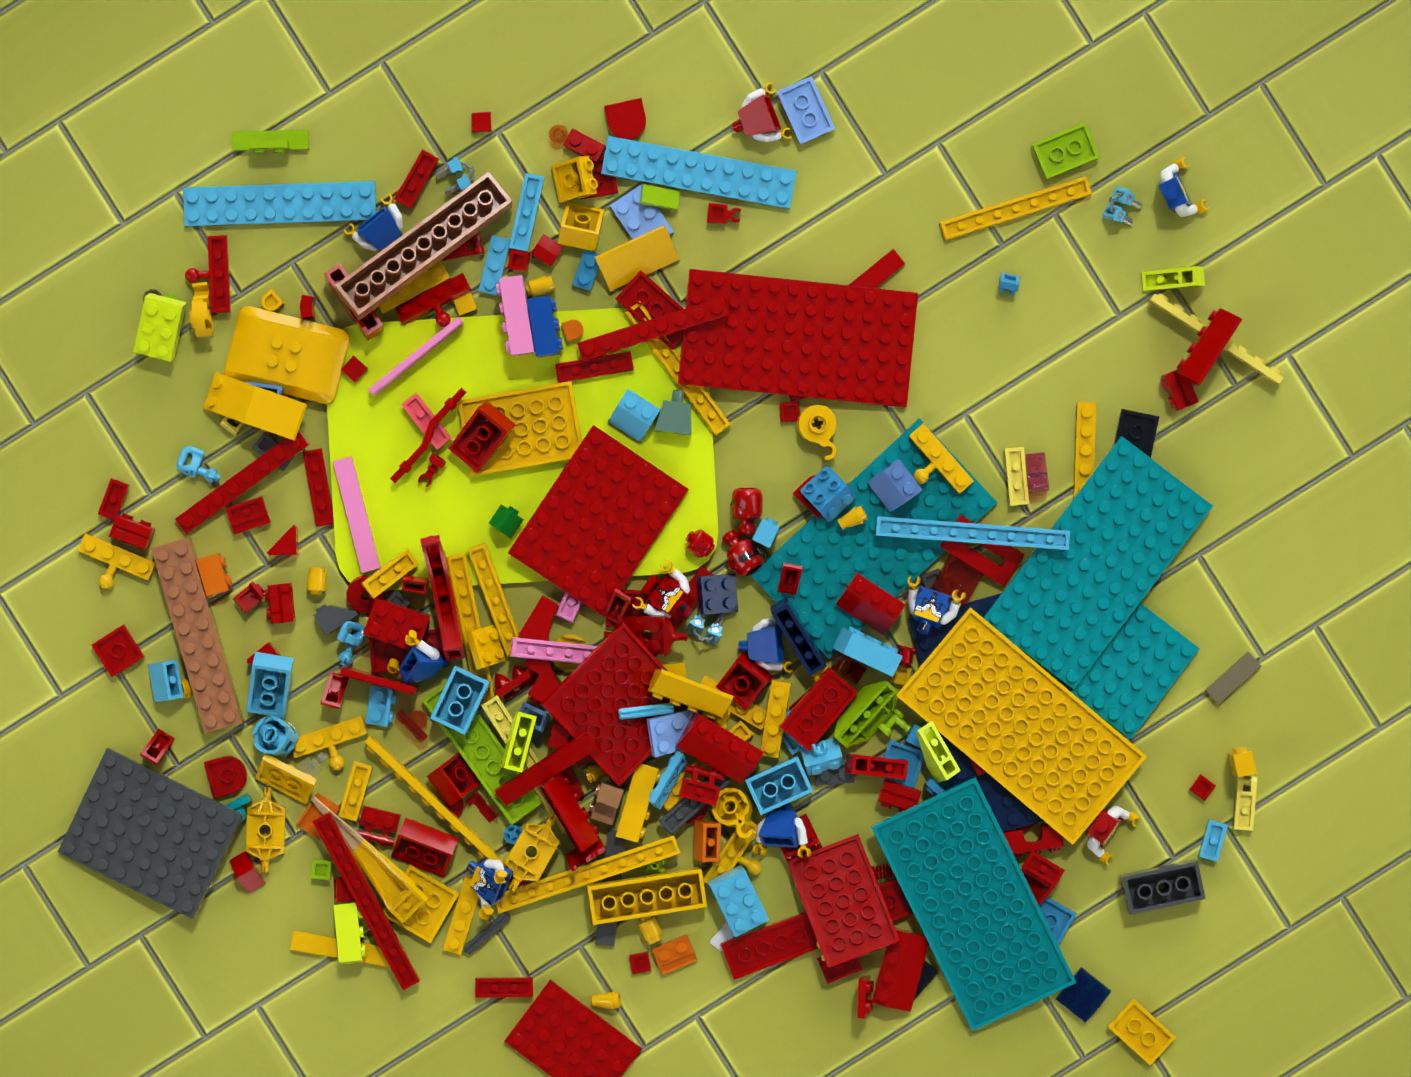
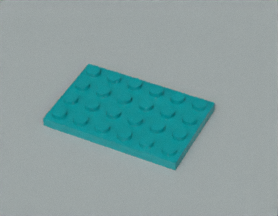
[1070,603,1200,740]

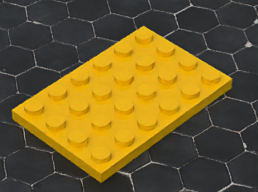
[458,381,582,477]

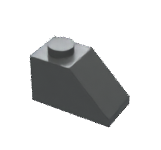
[313,604,360,635]

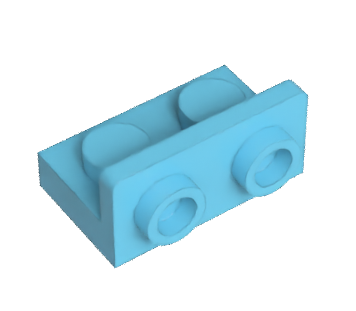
[366,685,397,727]

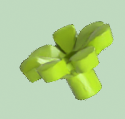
[644,858,668,874]

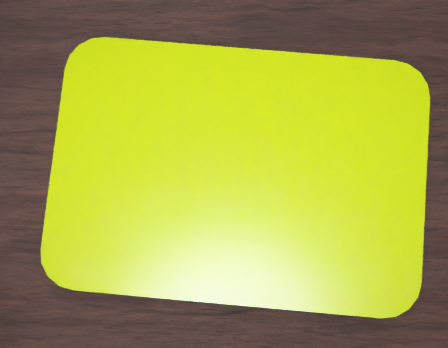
[327,308,719,591]

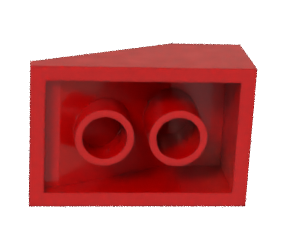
[448,401,516,473]

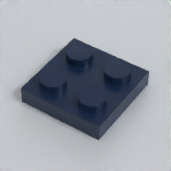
[698,574,738,615]

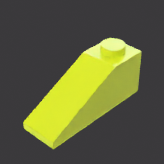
[1142,266,1205,291]
[916,721,961,783]

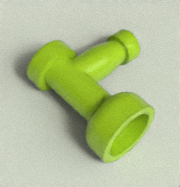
[877,709,912,738]

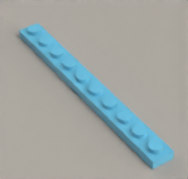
[876,516,1070,550]

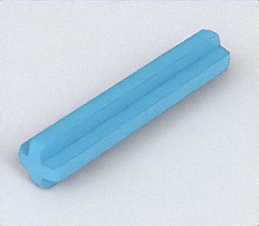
[618,703,674,720]

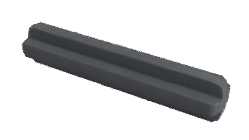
[463,911,511,955]

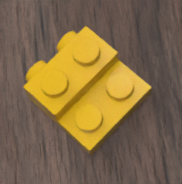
[551,156,598,203]

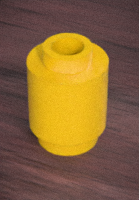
[526,276,556,298]
[307,567,327,595]
[637,916,663,945]

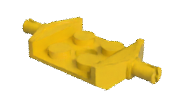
[246,787,287,873]
[505,814,561,892]

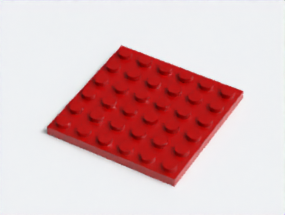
[541,623,688,786]

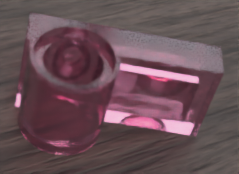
[1025,452,1049,493]

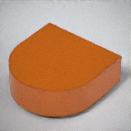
[562,320,583,341]

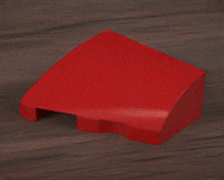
[565,835,606,872]

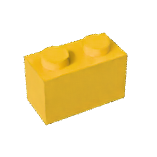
[1228,746,1257,778]

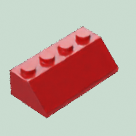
[1176,308,1243,386]
[675,713,764,784]
[539,773,599,852]
[871,927,929,1012]

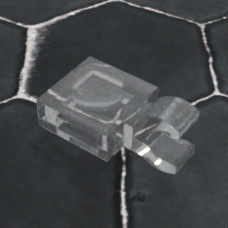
[295,751,328,777]

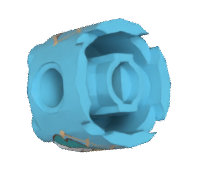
[253,716,299,758]

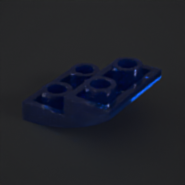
[1056,967,1111,1023]

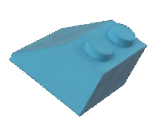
[608,389,660,442]

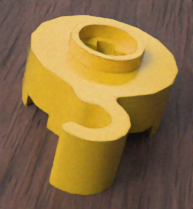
[189,282,214,338]
[796,405,837,460]
[712,788,758,841]

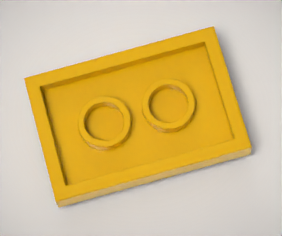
[255,754,317,804]
[1107,998,1176,1066]

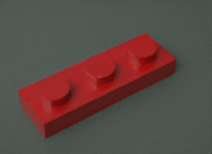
[394,149,439,209]
[475,977,533,998]

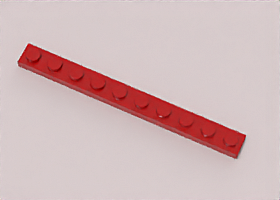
[312,812,420,990]

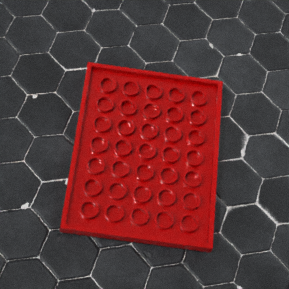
[507,425,689,617]

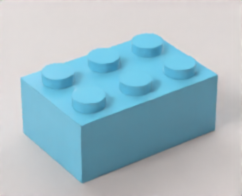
[833,627,903,677]
[246,652,294,718]
[430,665,491,735]
[745,755,814,815]
[707,865,769,937]

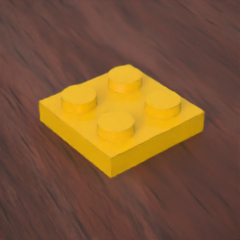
[466,624,506,670]

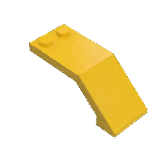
[203,372,307,441]

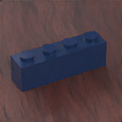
[770,597,826,676]

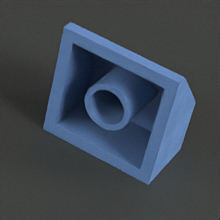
[867,459,922,513]

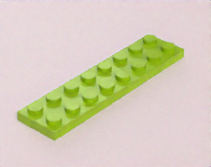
[422,683,543,825]

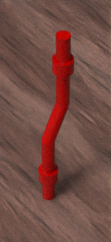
[390,387,467,483]

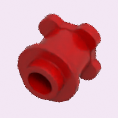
[897,645,916,667]

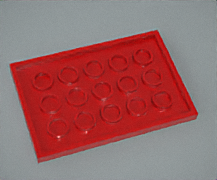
[787,834,900,969]
[504,979,642,1077]

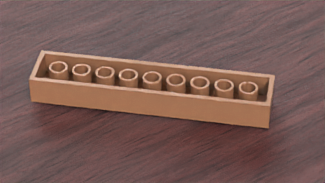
[335,172,512,321]
[151,538,244,733]

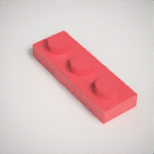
[401,393,452,450]

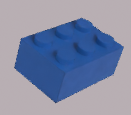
[527,295,563,358]

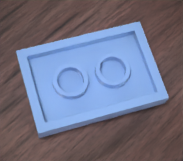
[777,76,835,145]
[610,184,674,239]
[646,709,703,757]

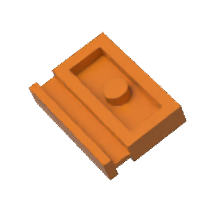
[296,792,341,840]
[651,934,698,975]

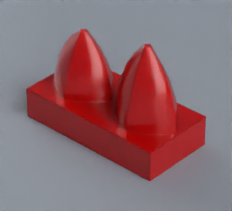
[495,666,535,702]

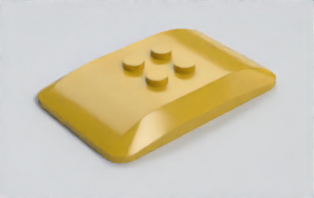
[225,306,350,404]

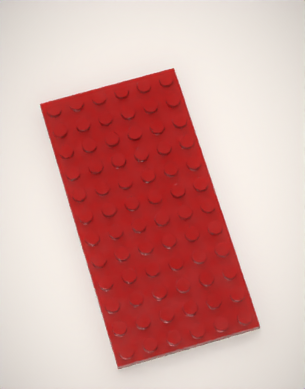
[678,269,918,408]

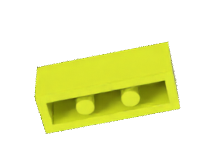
[500,711,537,773]
[333,903,366,964]

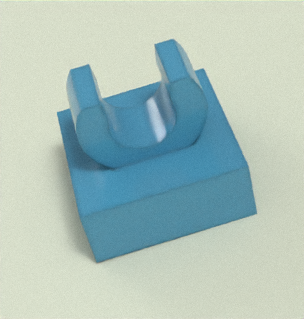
[999,272,1020,296]

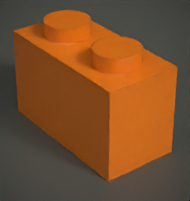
[196,553,233,597]
[693,820,721,862]

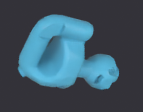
[176,446,220,483]
[337,621,365,667]

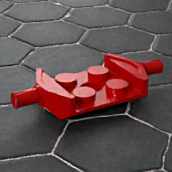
[604,616,688,657]

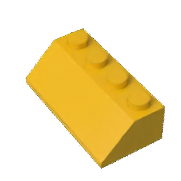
[648,669,734,720]

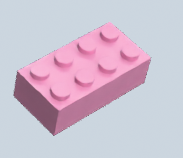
[496,275,535,357]

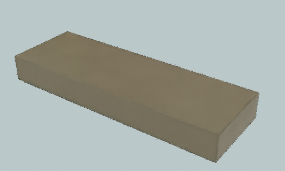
[1205,652,1261,704]

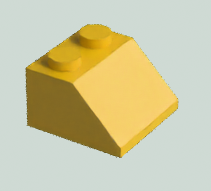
[558,202,605,251]

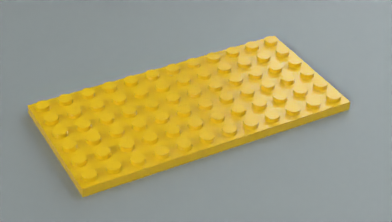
[896,607,1147,845]

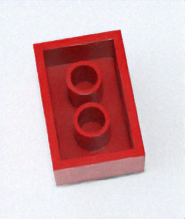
[363,597,430,650]

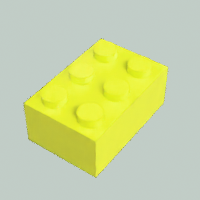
[133,293,187,362]

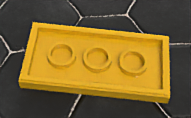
[595,225,680,291]

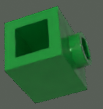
[489,504,524,538]

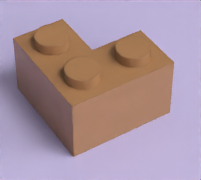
[588,781,624,825]

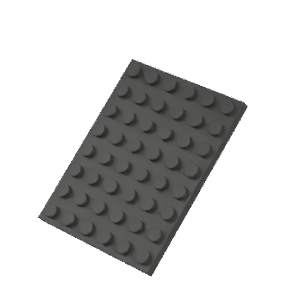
[58,748,244,919]

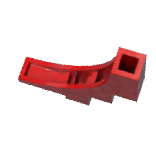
[420,535,465,661]
[519,595,560,705]

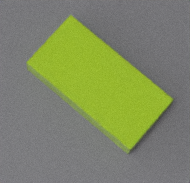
[640,184,680,211]

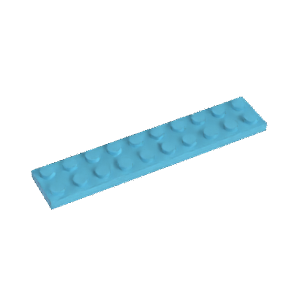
[601,136,797,209]
[183,181,376,227]

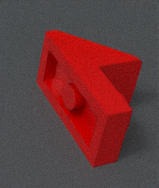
[320,672,349,709]

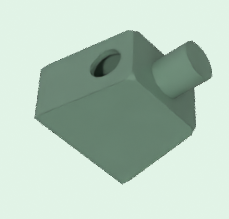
[655,390,692,435]

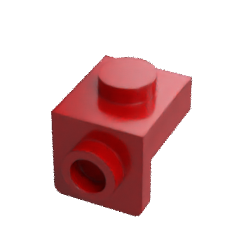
[233,581,265,614]

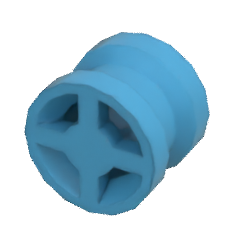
[504,824,523,844]

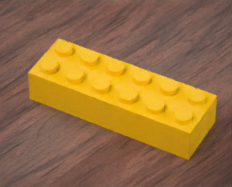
[586,867,707,925]

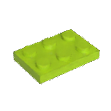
[1032,122,1100,180]

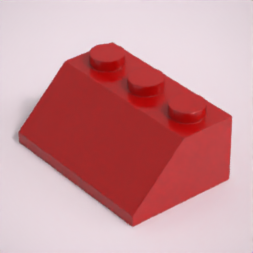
[835,572,906,636]
[391,818,459,877]

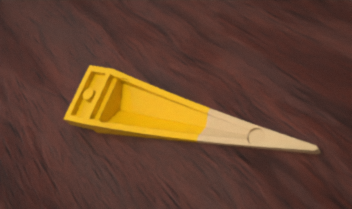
[311,796,428,924]

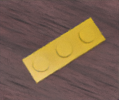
[361,549,419,599]
[338,761,373,822]

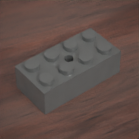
[1120,859,1206,915]

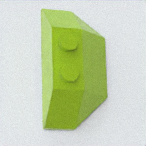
[834,680,899,748]

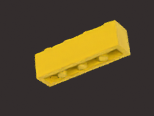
[615,763,661,843]

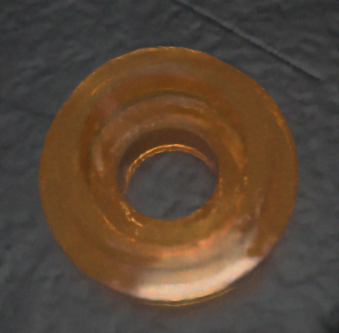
[549,125,568,144]

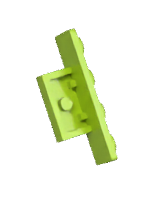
[232,130,309,153]

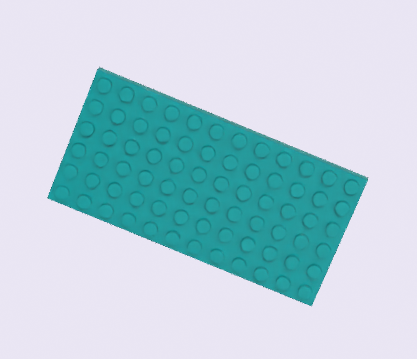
[751,418,998,659]
[983,436,1213,689]
[871,777,1077,1031]

